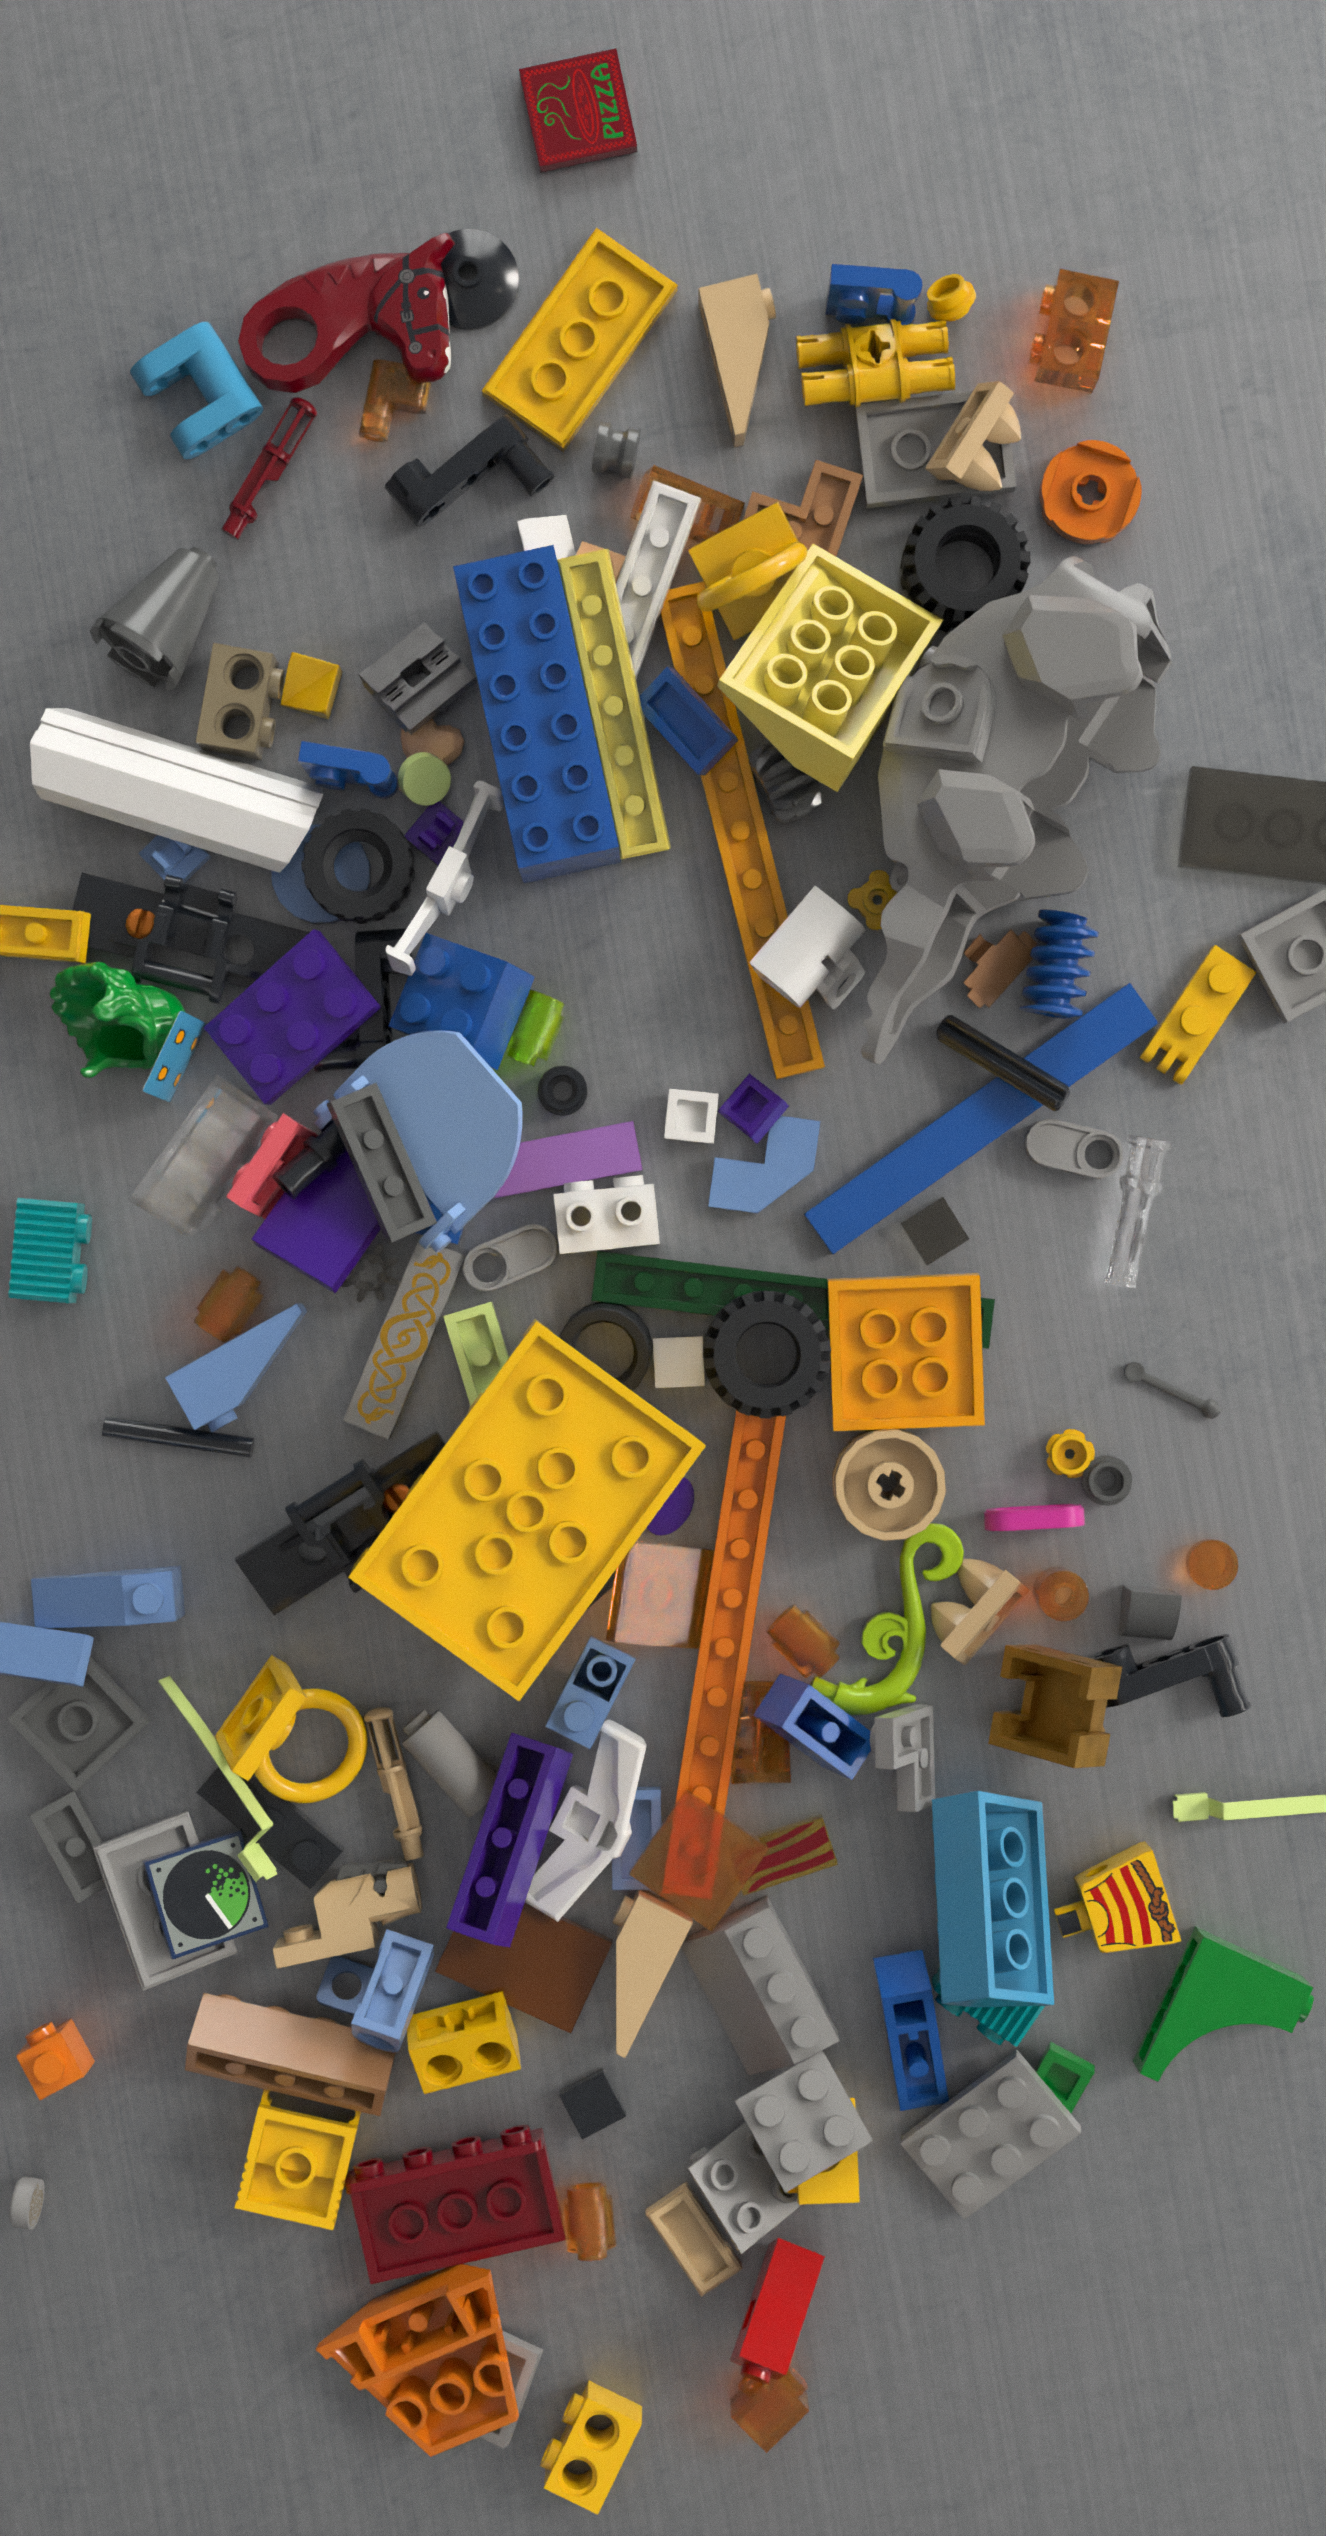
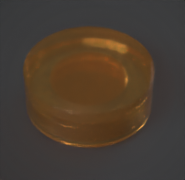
[1186,1539,1238,1590]

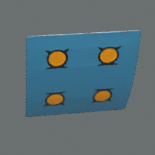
[143,1011,207,1102]

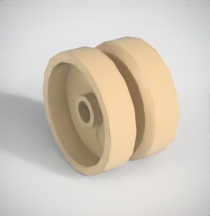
[832,1429,946,1541]

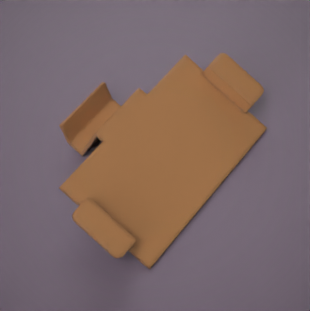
[963,929,1037,1008]

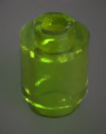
[507,989,565,1067]

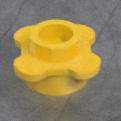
[847,870,897,930]

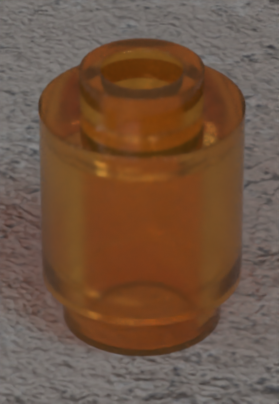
[194,1266,264,1343]
[1033,1566,1089,1621]
[766,1604,840,1678]
[563,2182,617,2261]

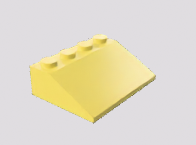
[717,544,943,792]

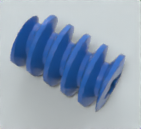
[1019,909,1099,1019]

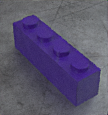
[446,1732,573,1947]

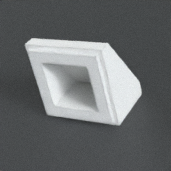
[517,515,576,559]

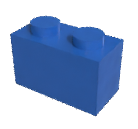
[753,1673,871,1780]

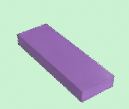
[495,1121,643,1198]

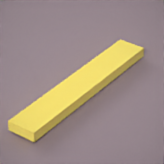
[557,549,671,859]

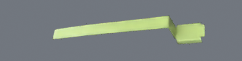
[158,1676,277,1882]
[1173,1792,1326,1822]

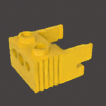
[234,2089,361,2230]

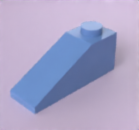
[165,1303,307,1433]
[31,1565,185,1628]

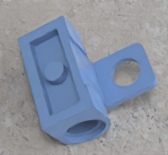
[316,1929,434,2052]

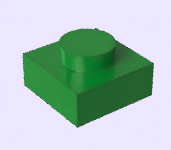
[1034,2041,1095,2113]

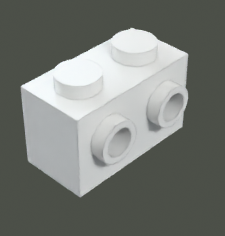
[554,1175,660,1254]

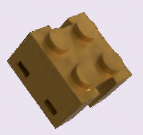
[988,1644,1122,1768]

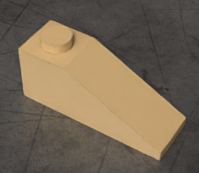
[698,274,776,448]
[612,1890,693,2058]

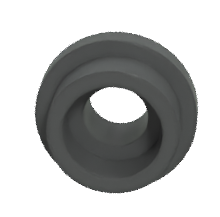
[1081,1455,1132,1506]

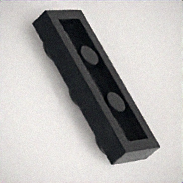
[196,1767,344,1889]

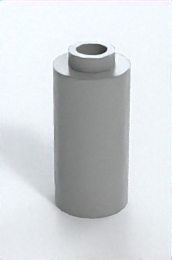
[401,1709,497,1818]

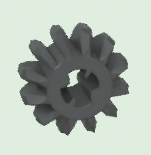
[749,740,822,824]

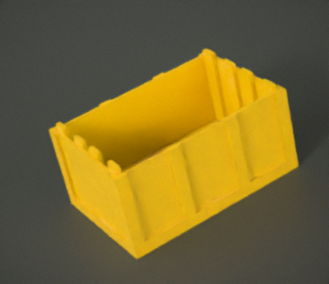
[348,1319,706,1701]

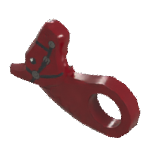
[238,233,455,393]

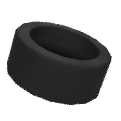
[559,1302,653,1391]

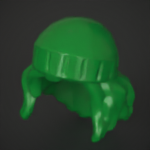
[49,962,186,1078]

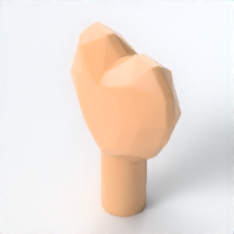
[398,719,465,792]

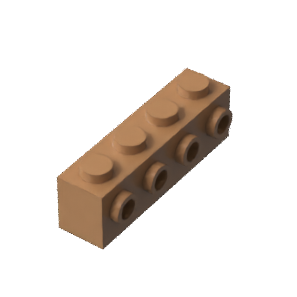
[185,1993,396,2116]

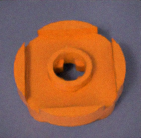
[1039,440,1142,544]

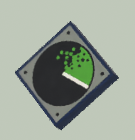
[142,1829,269,1960]

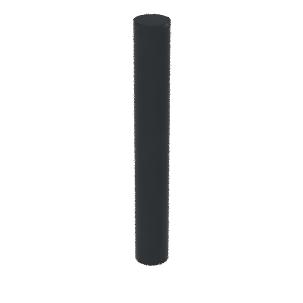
[102,1417,254,1458]

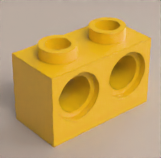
[407,1991,521,2094]
[540,2380,642,2515]

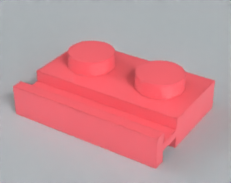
[226,1113,318,1219]

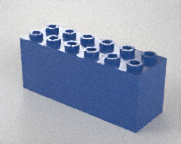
[453,545,621,884]

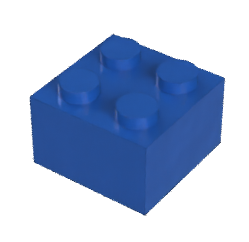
[389,933,535,1070]

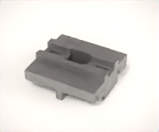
[359,622,477,735]

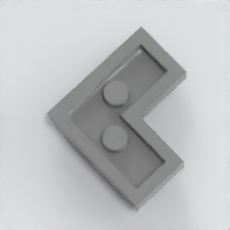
[870,1704,935,1812]

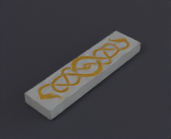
[342,1237,466,1440]

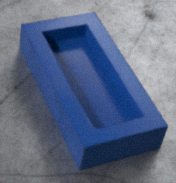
[639,667,739,776]

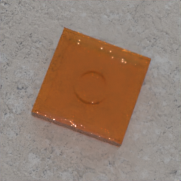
[605,1541,714,1649]
[629,1789,769,1931]

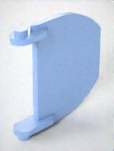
[313,1030,522,1253]

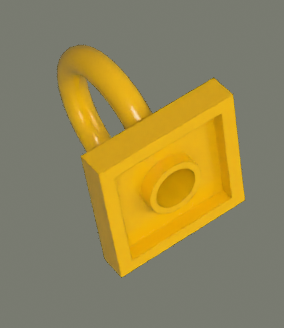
[688,501,807,640]
[215,1655,368,1803]

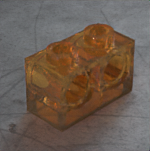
[1028,269,1119,393]

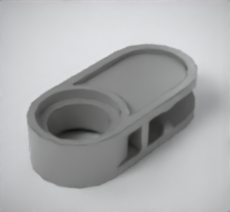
[1024,1119,1123,1179]
[463,1224,558,1291]

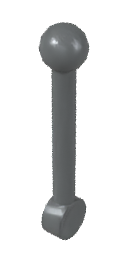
[1124,1362,1221,1419]

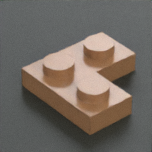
[743,460,863,557]

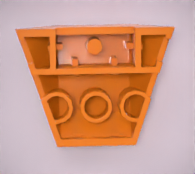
[315,2264,519,2457]

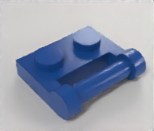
[825,264,923,325]
[298,741,398,799]

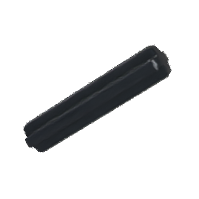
[936,1015,1070,1111]

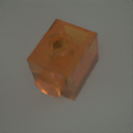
[730,2366,810,2453]

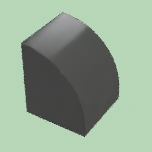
[1118,1585,1182,1640]

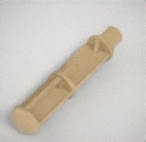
[364,1707,424,1861]

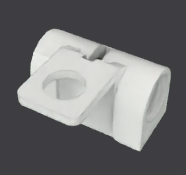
[749,886,866,1009]

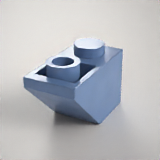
[545,1635,636,1749]

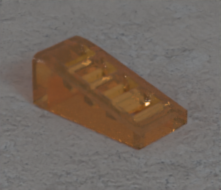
[630,465,745,542]
[731,1681,791,1785]

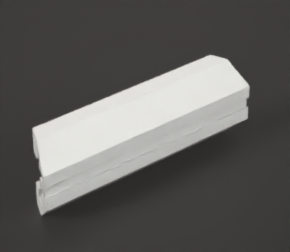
[30,708,324,873]

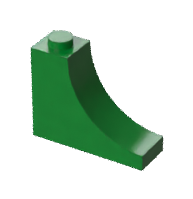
[1133,1926,1314,2082]

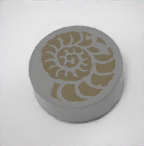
[9,2176,45,2230]

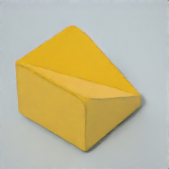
[280,652,343,720]

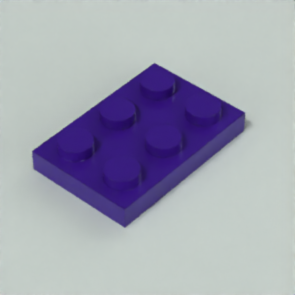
[203,929,381,1105]

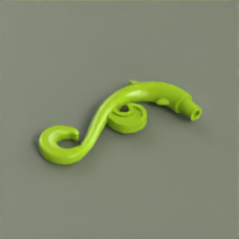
[810,1523,964,1715]

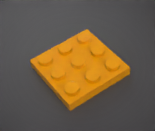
[827,1273,985,1431]

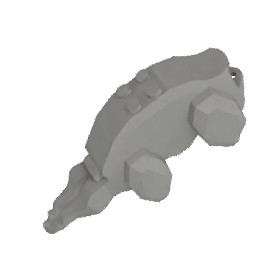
[861,556,1172,1065]

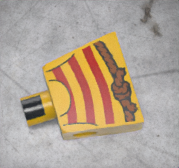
[1053,1841,1181,1953]

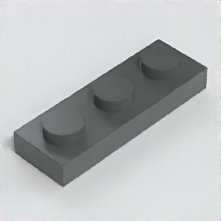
[327,1083,437,1244]

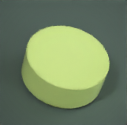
[398,752,451,806]

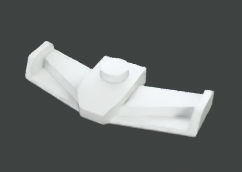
[386,780,504,976]
[525,1720,647,1922]

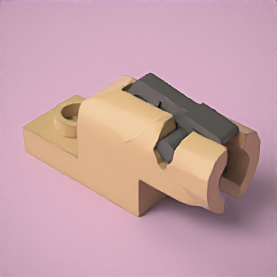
[272,1861,422,1969]

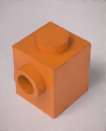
[16,2018,95,2100]

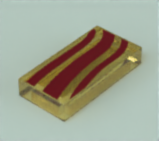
[728,1814,838,1896]

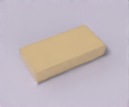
[645,2181,743,2297]

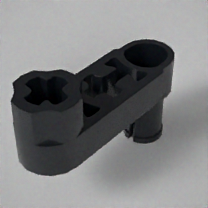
[385,414,555,527]
[314,928,412,1072]
[1089,1634,1251,1717]

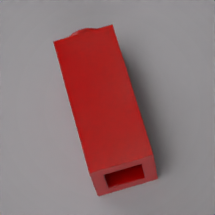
[730,2238,825,2384]

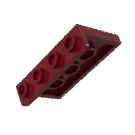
[344,2125,566,2284]

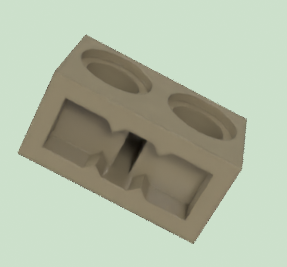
[195,643,284,760]

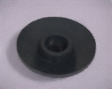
[441,229,519,330]

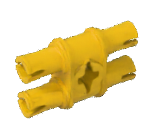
[796,319,955,408]

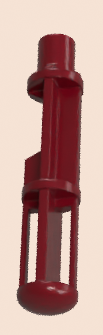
[221,397,317,540]

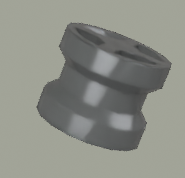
[592,421,641,479]

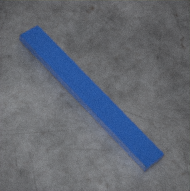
[804,983,1158,1255]

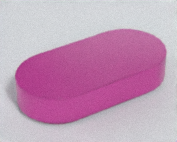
[984,1504,1085,1531]

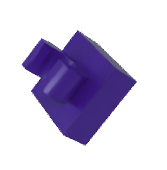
[404,801,464,866]

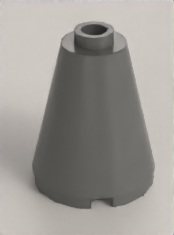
[90,547,220,691]

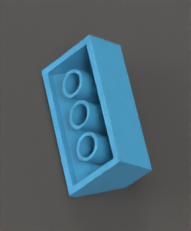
[932,1791,1054,2007]

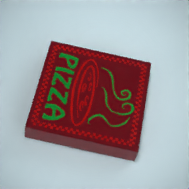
[519,48,638,173]

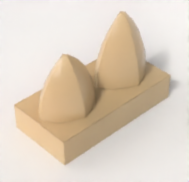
[925,381,1021,491]
[931,1559,1030,1665]

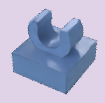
[138,835,211,884]

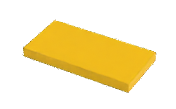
[481,227,678,453]

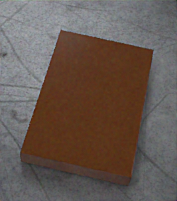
[435,1903,613,2034]

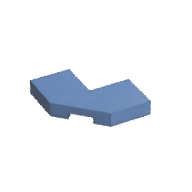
[708,1116,820,1214]

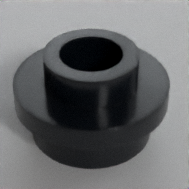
[538,1066,588,1116]

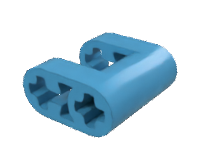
[130,322,264,460]

